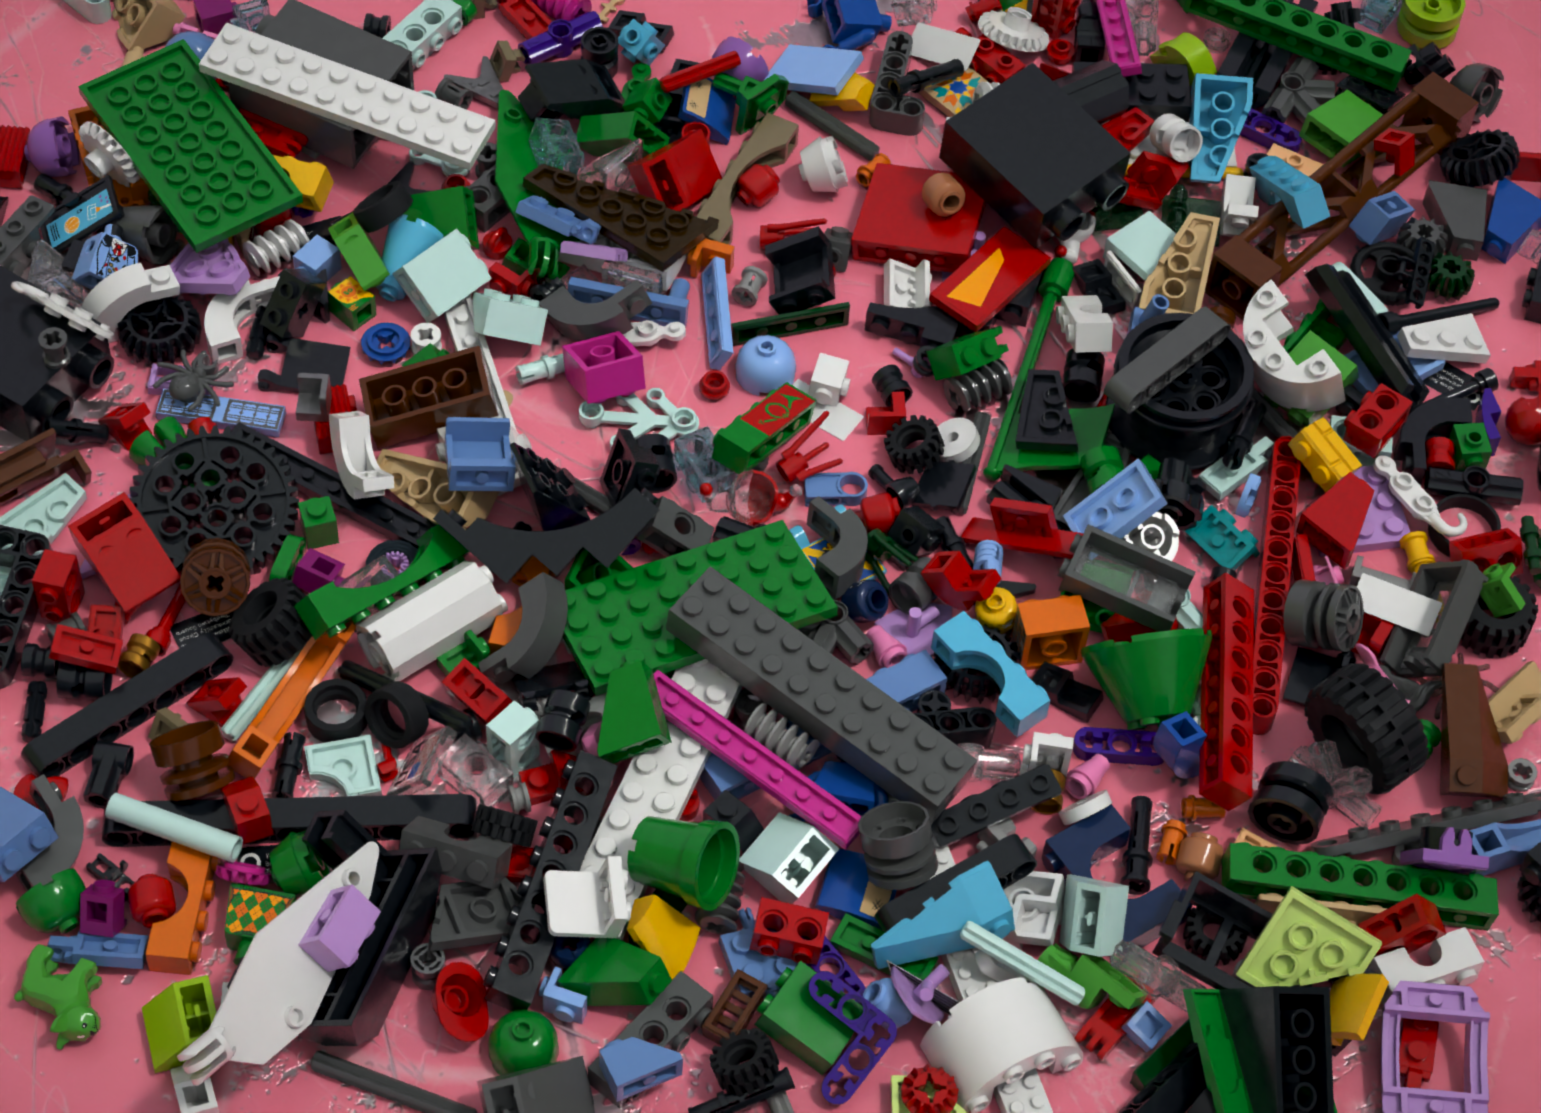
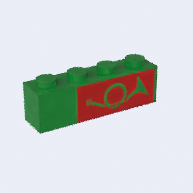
[711,382,817,476]

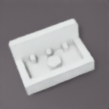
[884,258,932,308]
[1019,732,1074,778]

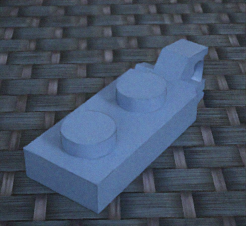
[516,196,601,244]
[47,930,149,969]

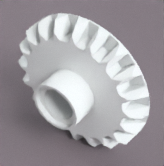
[978,7,1049,52]
[79,121,140,187]

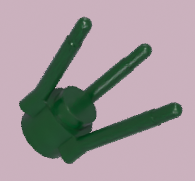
[865,528,919,608]

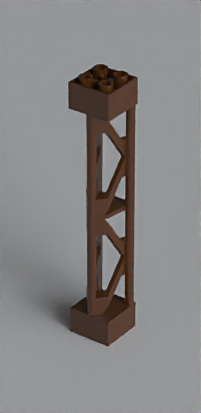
[1205,72,1479,321]

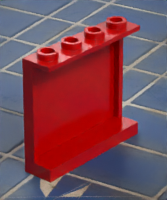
[851,163,986,273]

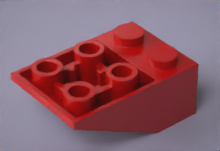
[627,129,722,211]
[68,492,181,614]

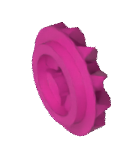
[216,861,271,886]

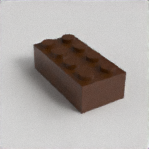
[359,346,498,449]

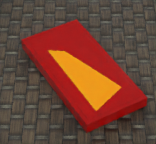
[929,226,1051,332]

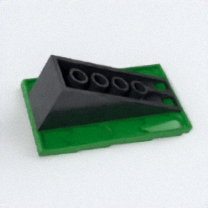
[1183,986,1338,1113]

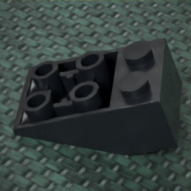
[525,59,625,120]
[510,442,590,531]

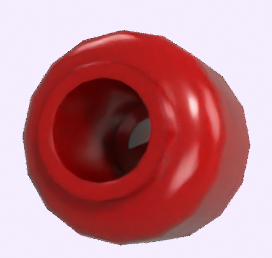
[736,164,780,208]
[855,492,901,534]
[128,874,176,928]

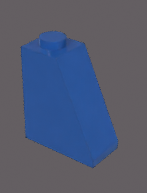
[1481,177,1541,264]

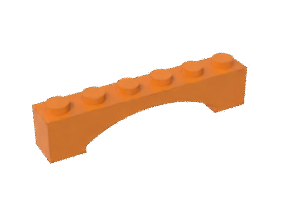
[227,620,359,779]

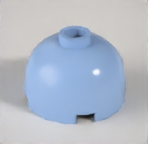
[735,335,796,396]

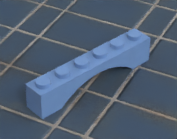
[1469,819,1541,876]

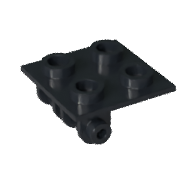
[1335,75,1406,115]
[1283,646,1356,706]

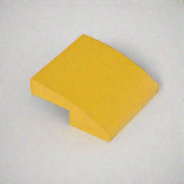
[1330,974,1389,1046]

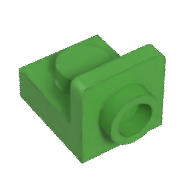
[1480,562,1526,618]

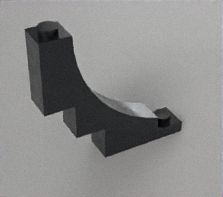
[433,488,660,584]

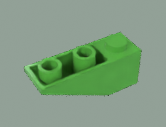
[328,212,390,291]

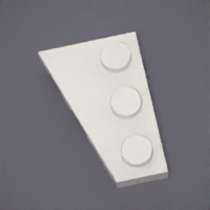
[1397,313,1491,364]

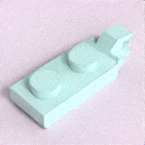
[1198,436,1275,501]

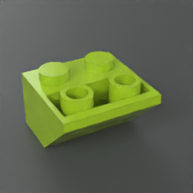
[142,975,216,1073]

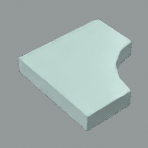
[304,735,382,796]

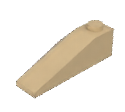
[112,0,185,51]
[1139,212,1220,314]
[376,449,500,527]

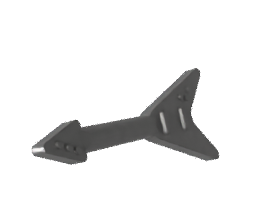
[444,56,553,148]

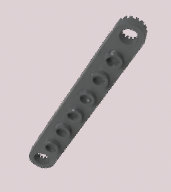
[1310,791,1541,857]

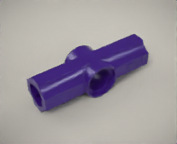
[518,11,603,65]

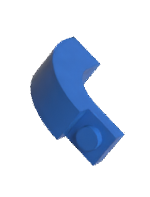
[1153,711,1207,779]

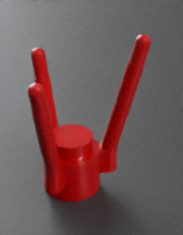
[760,218,827,249]
[776,411,843,484]

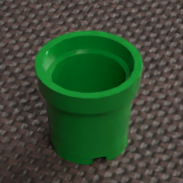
[627,816,740,911]

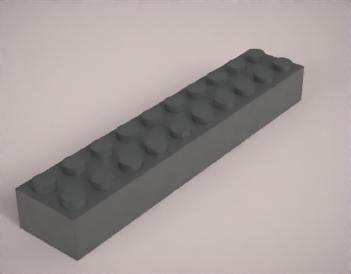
[666,566,977,825]

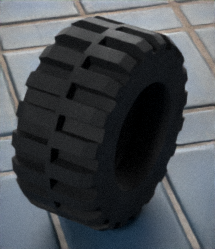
[1304,664,1429,794]

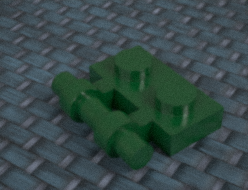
[1519,516,1541,589]

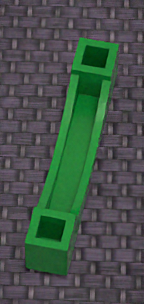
[294,524,470,640]

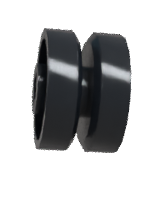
[1248,761,1334,845]

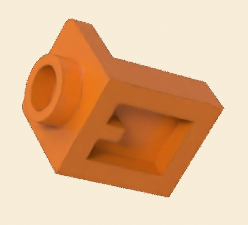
[687,238,735,278]

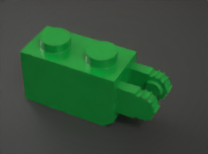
[926,326,1009,381]

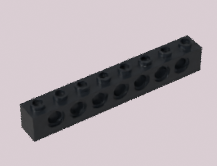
[483,750,618,1011]

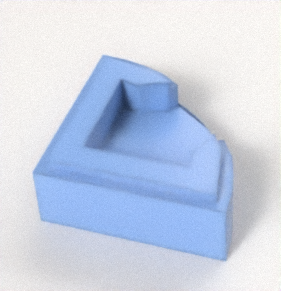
[1235,473,1261,518]

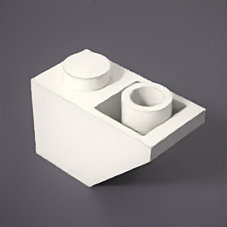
[170,1066,219,1113]

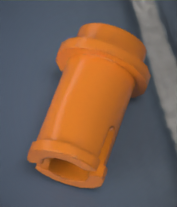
[856,153,891,187]
[1181,795,1226,821]
[1156,819,1188,865]

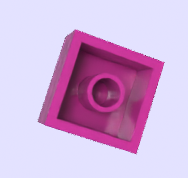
[562,331,646,404]

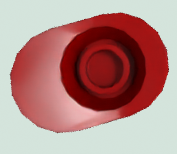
[431,962,489,1042]

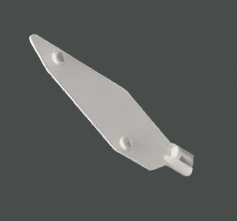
[177,841,379,1086]

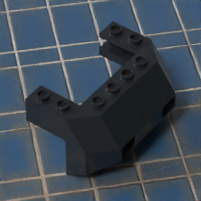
[227,810,442,1046]

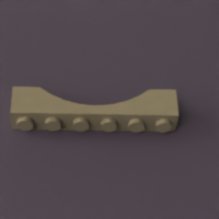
[694,113,799,248]

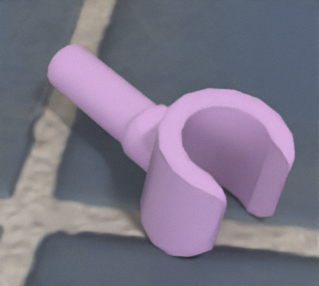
[892,347,931,378]

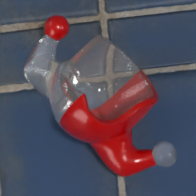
[699,470,802,527]

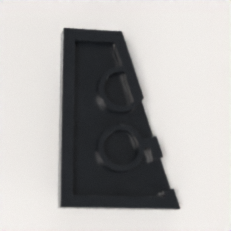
[1015,369,1078,452]

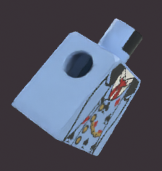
[71,224,138,290]

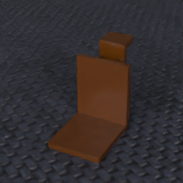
[0,428,92,505]

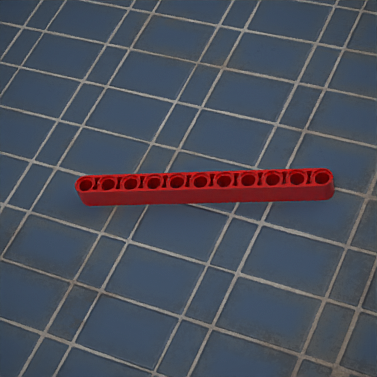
[1253,436,1301,735]

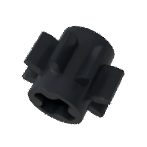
[1324,1,1361,28]

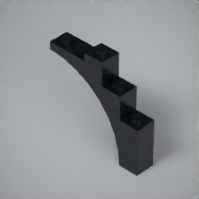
[865,269,1045,348]

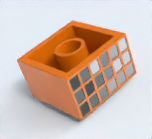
[1011,595,1090,671]

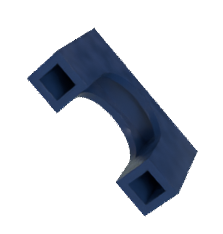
[1042,804,1193,959]

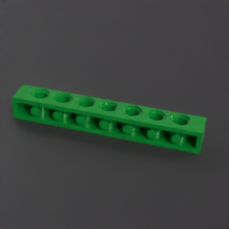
[1184,0,1412,92]
[1222,842,1499,931]

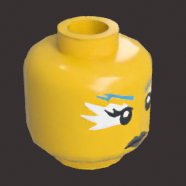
[975,587,1017,634]

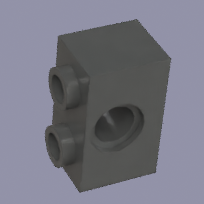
[636,496,714,557]

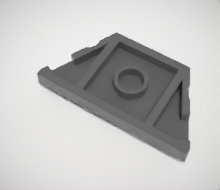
[428,877,536,952]

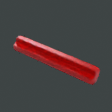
[659,51,741,93]

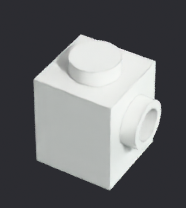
[808,353,851,407]

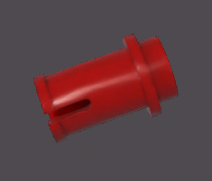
[965,0,1003,23]

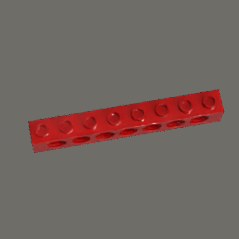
[1199,572,1254,812]

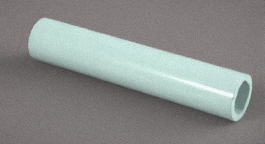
[105,793,243,863]

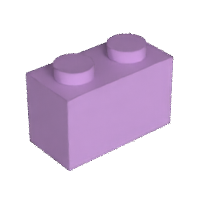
[298,885,381,972]

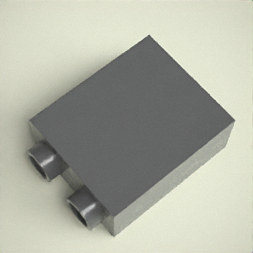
[222,0,414,169]

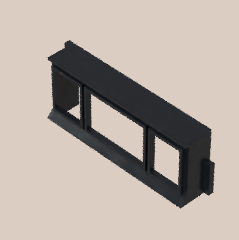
[1152,871,1378,1057]

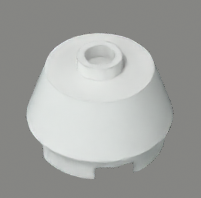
[798,135,848,192]
[1121,511,1179,561]

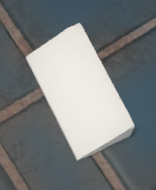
[1104,250,1143,310]

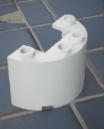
[1243,279,1346,412]
[920,977,1084,1113]

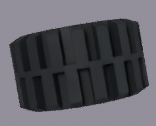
[1461,576,1538,658]
[229,577,312,667]

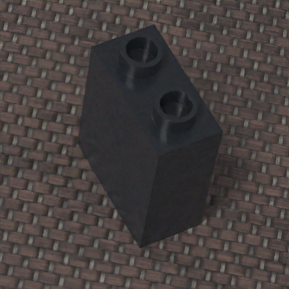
[939,62,1131,249]
[0,266,114,441]

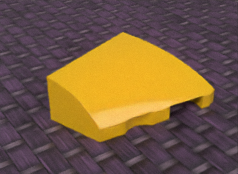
[809,72,875,111]
[627,894,701,980]

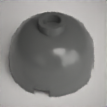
[1450,63,1504,122]

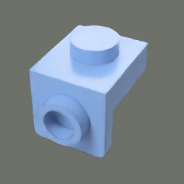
[539,966,587,1024]

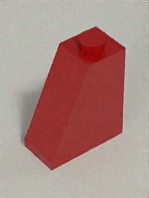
[1296,472,1375,569]

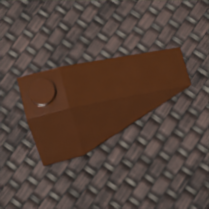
[1440,663,1508,798]

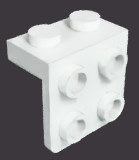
[543,856,631,938]

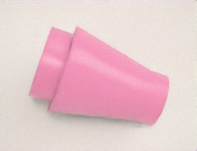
[866,625,908,668]
[1065,754,1110,799]

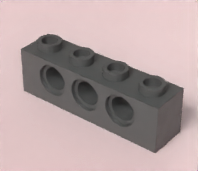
[588,971,713,1108]

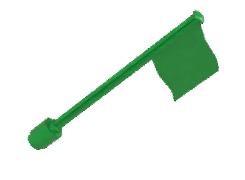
[983,258,1115,481]

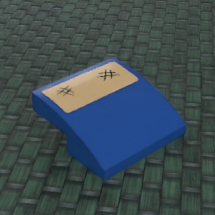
[678,78,736,145]
[815,849,897,930]

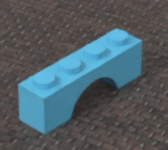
[1249,156,1331,229]
[931,611,1050,737]

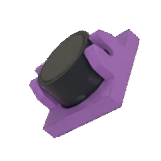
[1400,826,1490,874]

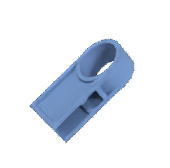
[804,472,868,507]

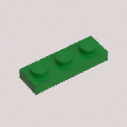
[830,913,939,980]

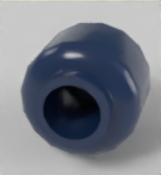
[841,580,888,623]

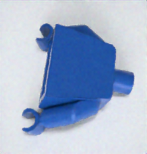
[807,0,892,50]
[789,761,889,822]

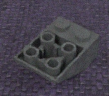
[477,1056,595,1113]

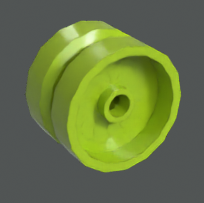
[1396,0,1466,49]

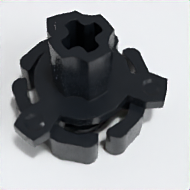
[1153,457,1206,530]

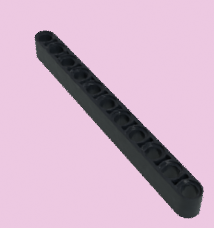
[102,794,477,847]

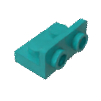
[1185,504,1260,571]

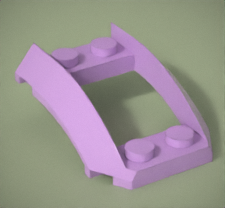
[1381,980,1490,1113]

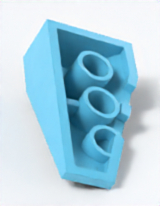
[1189,73,1253,184]
[871,860,1015,969]

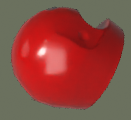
[1505,391,1541,446]

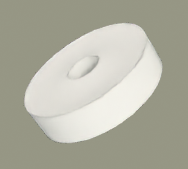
[938,418,980,463]
[1058,790,1113,826]

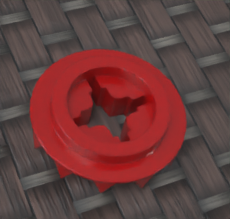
[901,1064,959,1113]

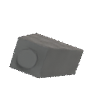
[1423,180,1487,261]

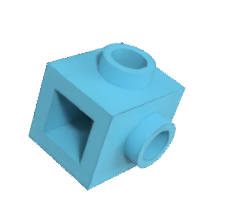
[618,19,665,66]

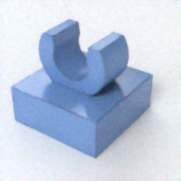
[1121,1001,1172,1052]

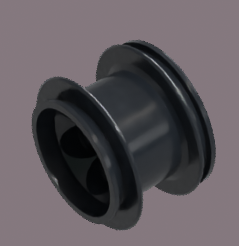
[1106,313,1254,470]

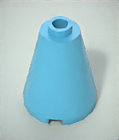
[376,214,444,302]

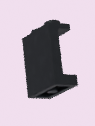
[765,226,836,315]

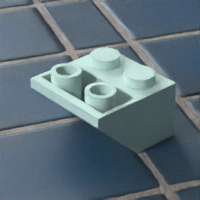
[472,288,548,346]
[739,812,840,904]
[1059,874,1129,957]

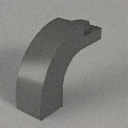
[539,279,652,341]
[806,496,868,600]
[479,572,568,684]
[16,774,84,892]

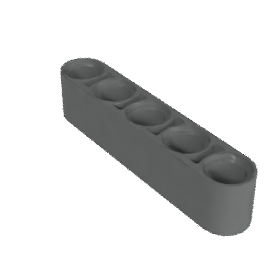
[1104,306,1231,413]

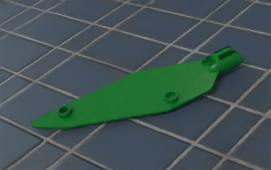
[495,90,580,280]

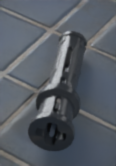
[1120,796,1153,895]

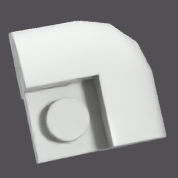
[1003,871,1066,950]

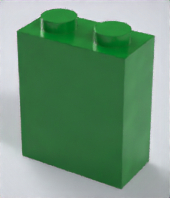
[754,961,863,1075]

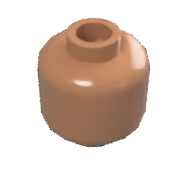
[922,172,965,217]
[1176,832,1224,881]

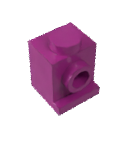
[292,548,345,593]
[80,880,127,938]

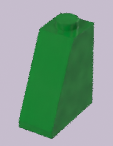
[574,111,670,161]
[403,186,479,250]
[597,660,672,764]
[557,938,672,1006]

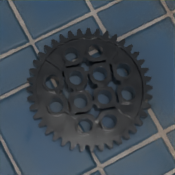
[129,425,299,583]

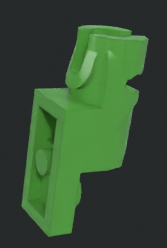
[1038,943,1148,1010]

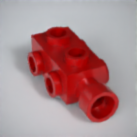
[955,27,1026,84]

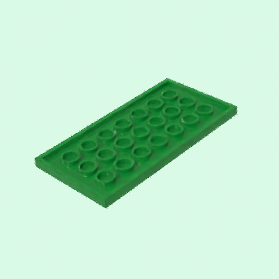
[78,39,303,253]
[562,520,838,696]

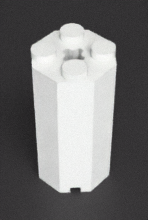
[356,561,508,681]

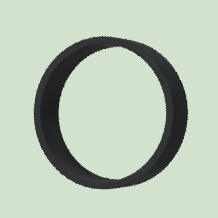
[1428,494,1501,557]

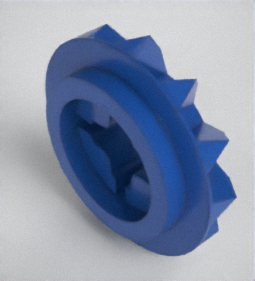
[361,323,410,365]

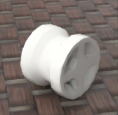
[410,322,442,356]

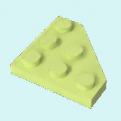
[1236,886,1382,987]

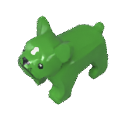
[14,944,102,1050]

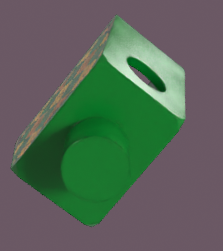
[225,883,296,966]

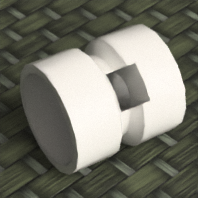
[1149,113,1203,163]

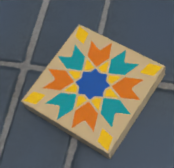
[918,67,988,117]

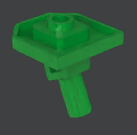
[713,73,789,135]

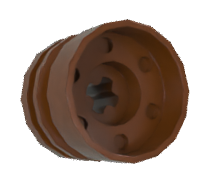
[180,538,251,616]
[149,720,235,801]

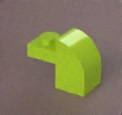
[1150,32,1218,86]

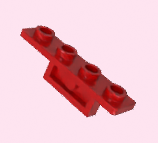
[961,497,1084,559]

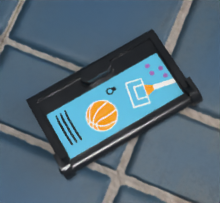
[40,175,125,261]

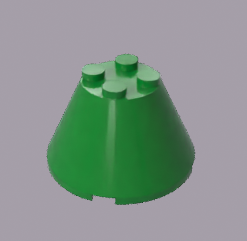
[1081,628,1213,730]

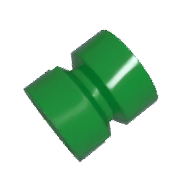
[1080,445,1124,494]

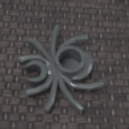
[153,350,234,412]

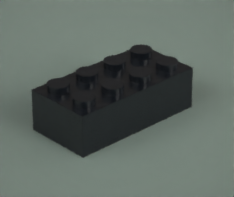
[1072,62,1192,122]

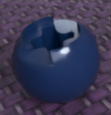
[549,936,591,970]

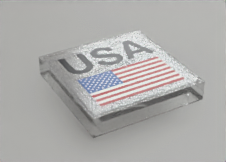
[386,726,457,795]

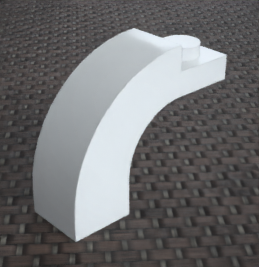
[1219,174,1259,237]
[81,262,180,343]
[204,276,280,364]
[329,411,395,499]

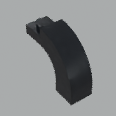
[1394,397,1472,486]

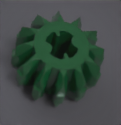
[1427,251,1475,301]

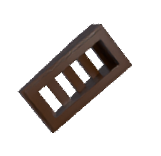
[702,969,768,1046]

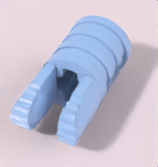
[973,540,1004,585]

